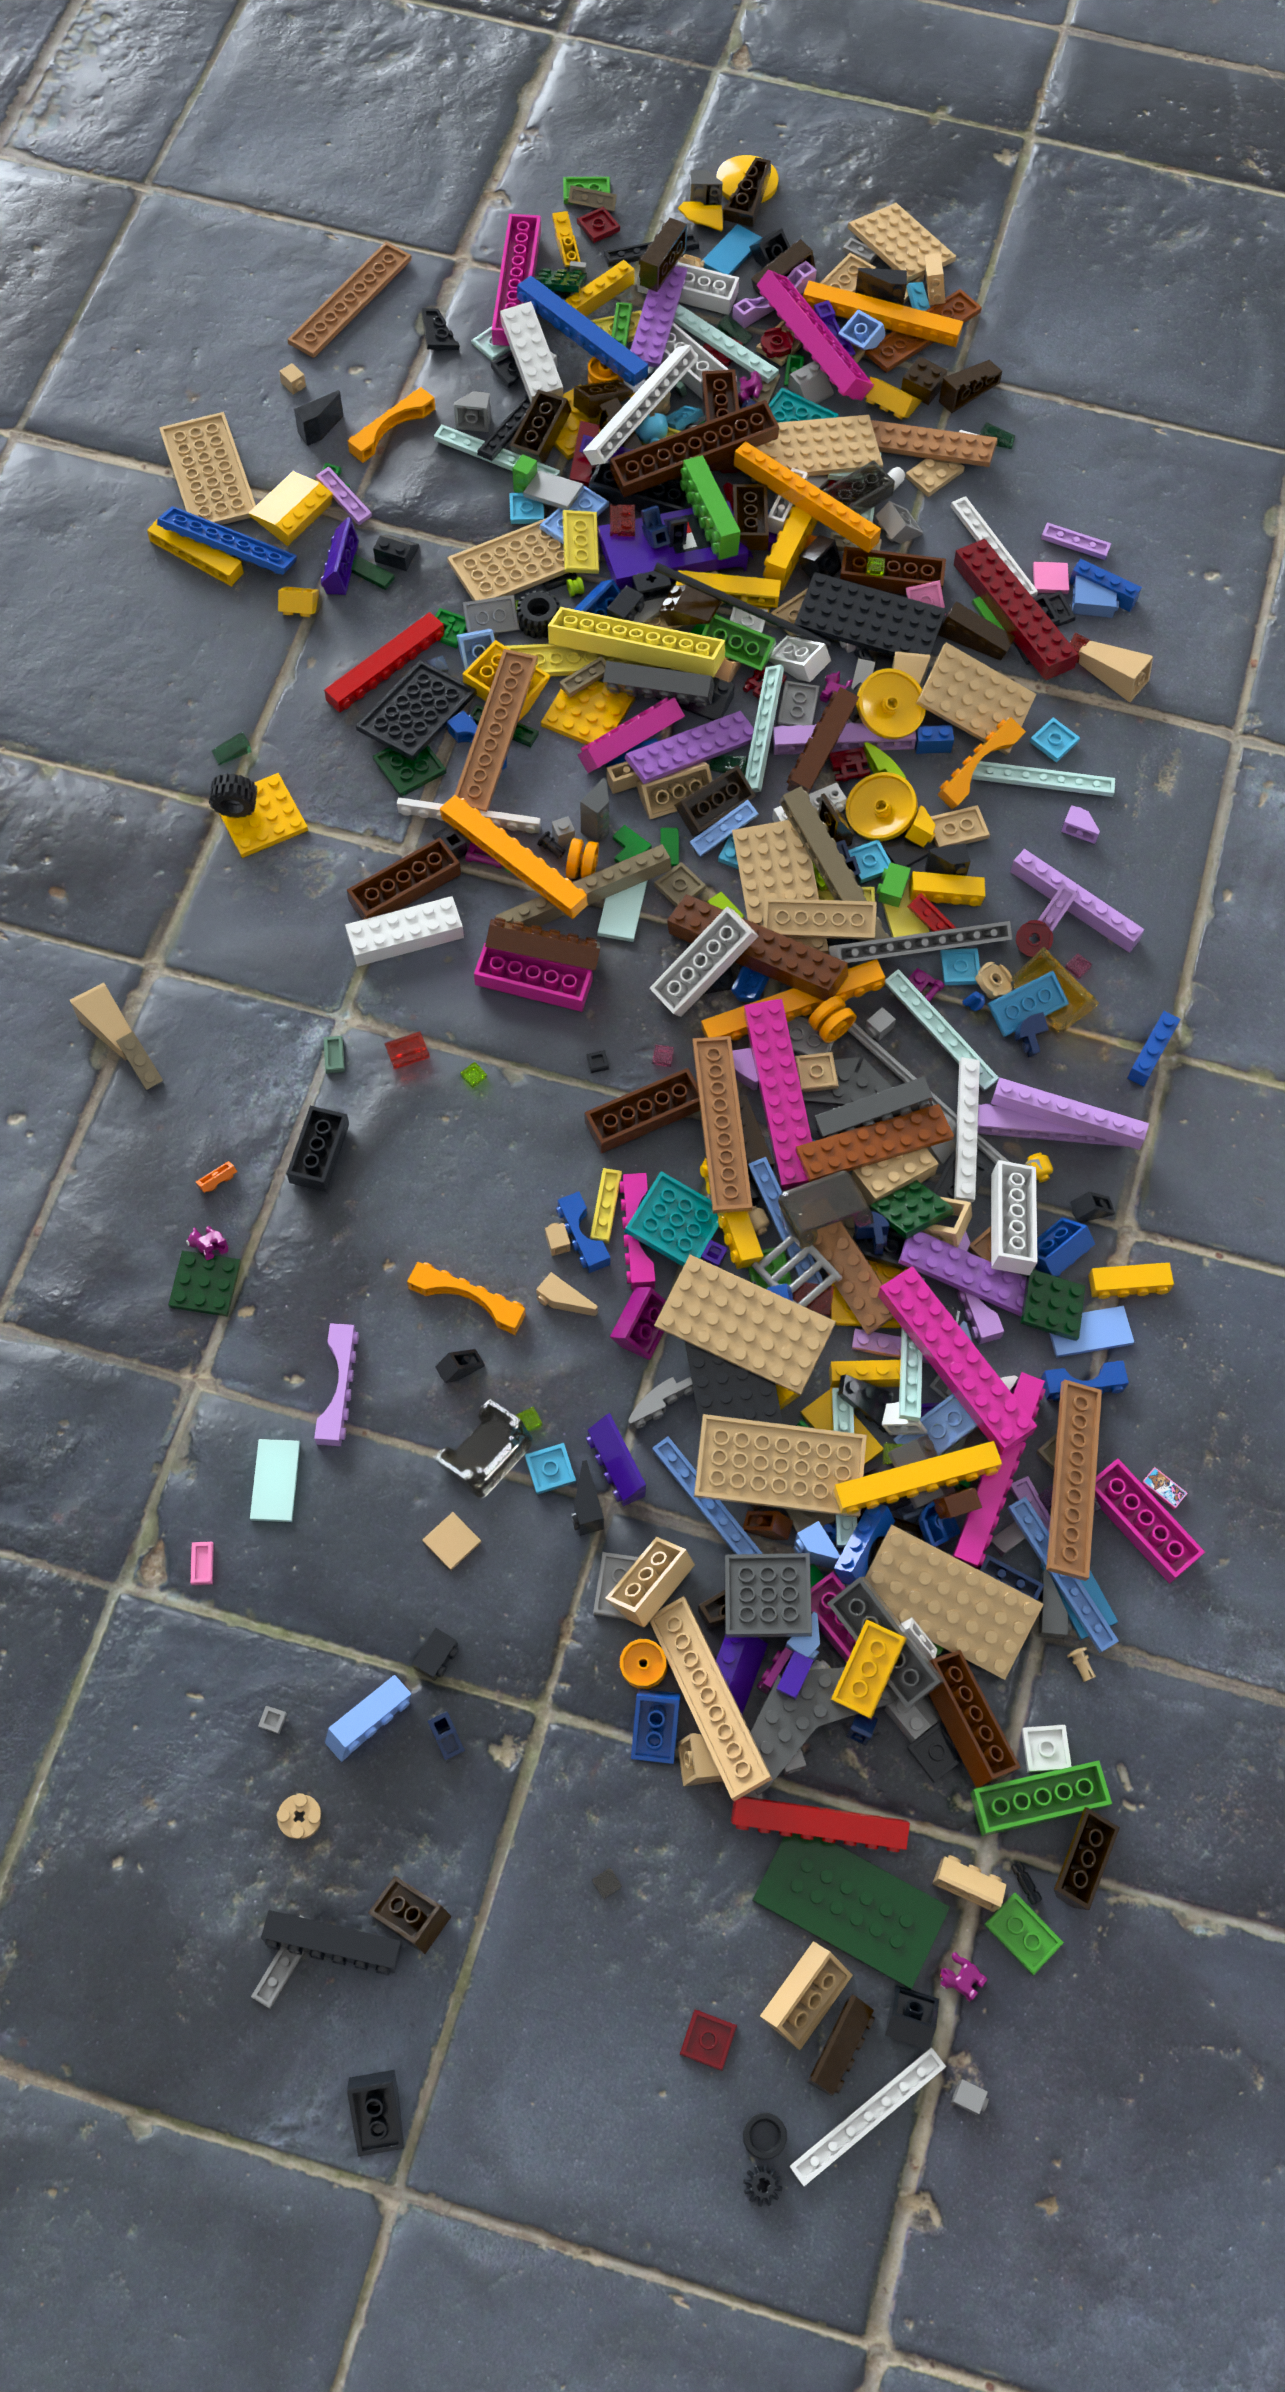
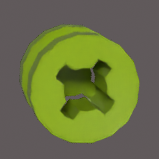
[566,577,585,597]

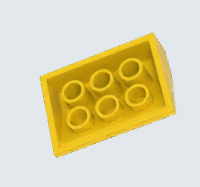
[248,471,333,547]
[462,640,550,722]

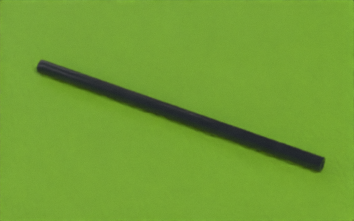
[654,562,832,649]

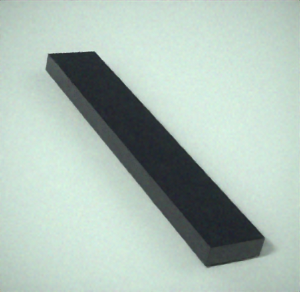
[604,233,699,267]
[477,394,531,461]

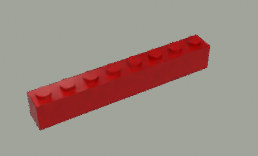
[324,612,444,713]
[731,1796,910,1852]

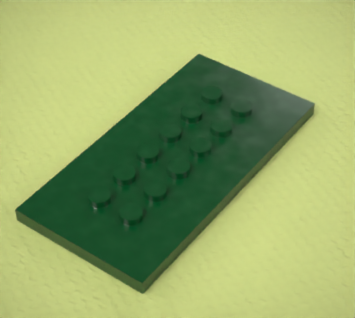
[752,1833,950,1990]

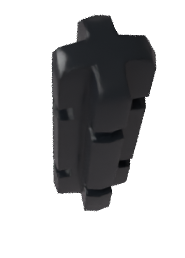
[1011,1861,1042,1905]

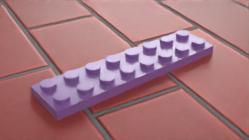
[630,266,687,367]
[625,711,754,784]
[898,1232,1027,1316]

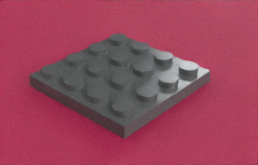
[725,1553,812,1638]

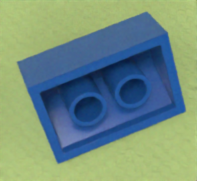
[574,579,621,616]
[1035,1217,1095,1277]

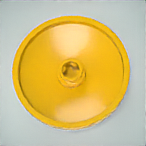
[717,155,778,203]
[857,668,926,739]
[845,772,918,841]

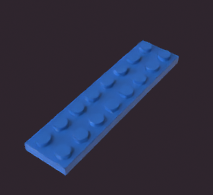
[157,506,297,575]

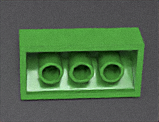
[702,615,776,671]

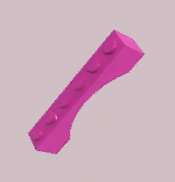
[619,1173,655,1290]

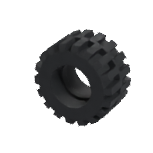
[517,591,560,639]
[209,774,257,818]

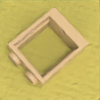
[924,253,945,306]
[921,1197,972,1248]

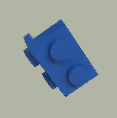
[731,966,770,1002]

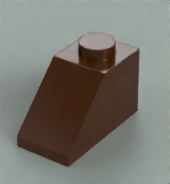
[933,1488,982,1519]
[743,1511,793,1540]

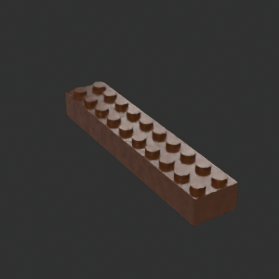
[610,400,779,497]
[667,894,848,1001]

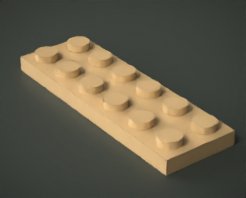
[763,898,877,940]

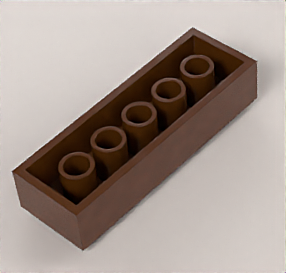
[701,369,739,471]
[840,546,946,595]
[786,687,859,794]
[347,837,461,920]
[485,917,600,971]
[585,1068,700,1154]
[929,1650,1021,1788]

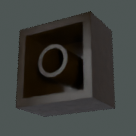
[901,356,948,406]

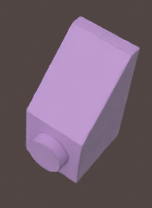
[1061,805,1100,844]
[733,1048,758,1090]

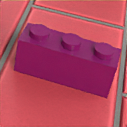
[610,1287,666,1360]

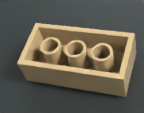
[850,1148,939,1206]

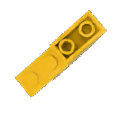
[552,211,580,267]

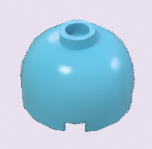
[635,413,668,444]

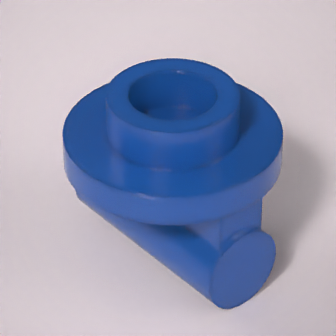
[962,991,985,1011]
[823,1524,836,1542]

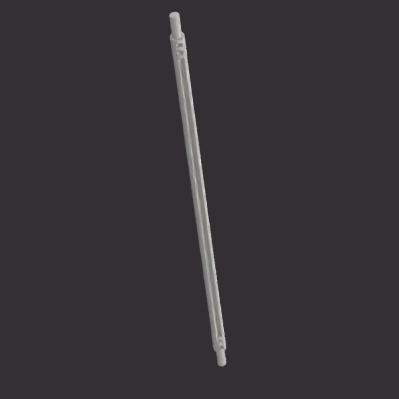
[848,1023,1027,1185]

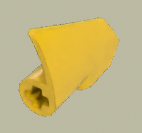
[678,201,723,231]

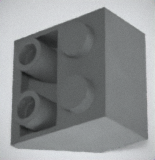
[689,170,723,205]

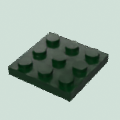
[535,268,587,293]
[373,746,447,797]
[870,1180,954,1239]
[168,1250,241,1317]
[1020,1270,1085,1341]

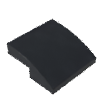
[1034,591,1075,627]

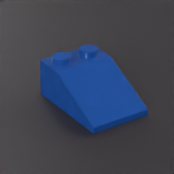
[631,1689,681,1764]

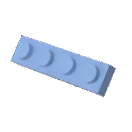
[690,800,759,858]

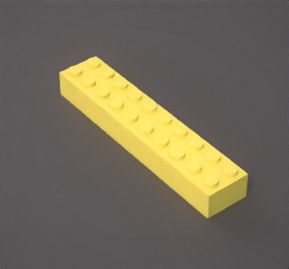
[548,607,725,678]

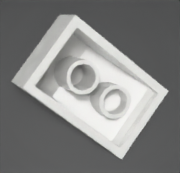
[769,635,831,682]

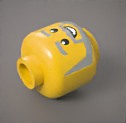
[1025,1153,1053,1183]

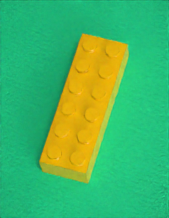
[763,506,818,591]

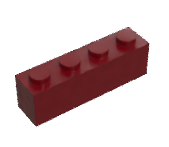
[569,421,600,488]

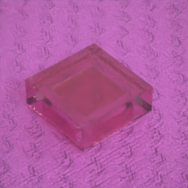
[1065,953,1092,979]
[652,1044,674,1067]

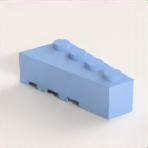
[325,1675,411,1762]

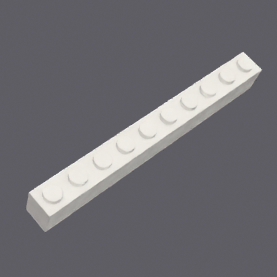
[583,345,698,465]

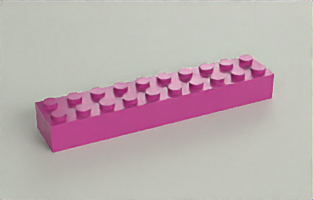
[492,214,541,346]
[756,269,874,401]
[744,999,820,1191]
[878,1266,1037,1456]
[952,1372,1046,1570]

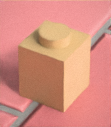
[279,363,306,394]
[545,1223,571,1256]

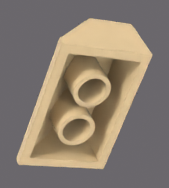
[932,1855,1006,1912]

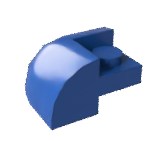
[918,1501,961,1547]

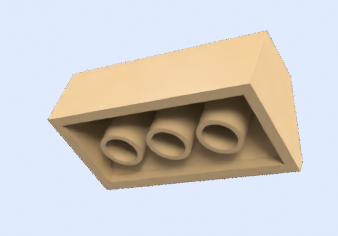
[636,762,712,819]
[605,1537,695,1627]
[760,1941,853,2050]

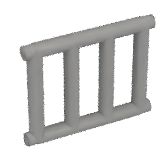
[752,1228,843,1307]

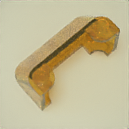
[1011,947,1099,1032]

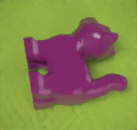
[738,371,763,404]
[820,671,853,703]
[186,1226,228,1260]
[939,1952,987,2002]

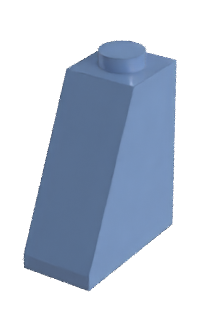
[1072,575,1119,618]

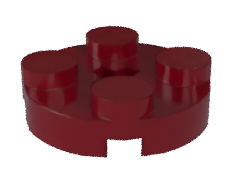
[760,328,793,358]
[1015,920,1053,958]

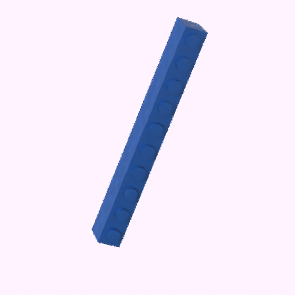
[517,276,648,387]

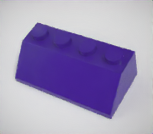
[321,517,359,595]
[586,1413,646,1507]
[716,1635,768,1715]

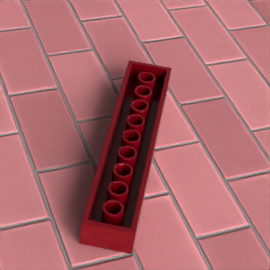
[954,538,1078,681]

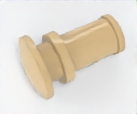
[1067,1647,1096,1682]

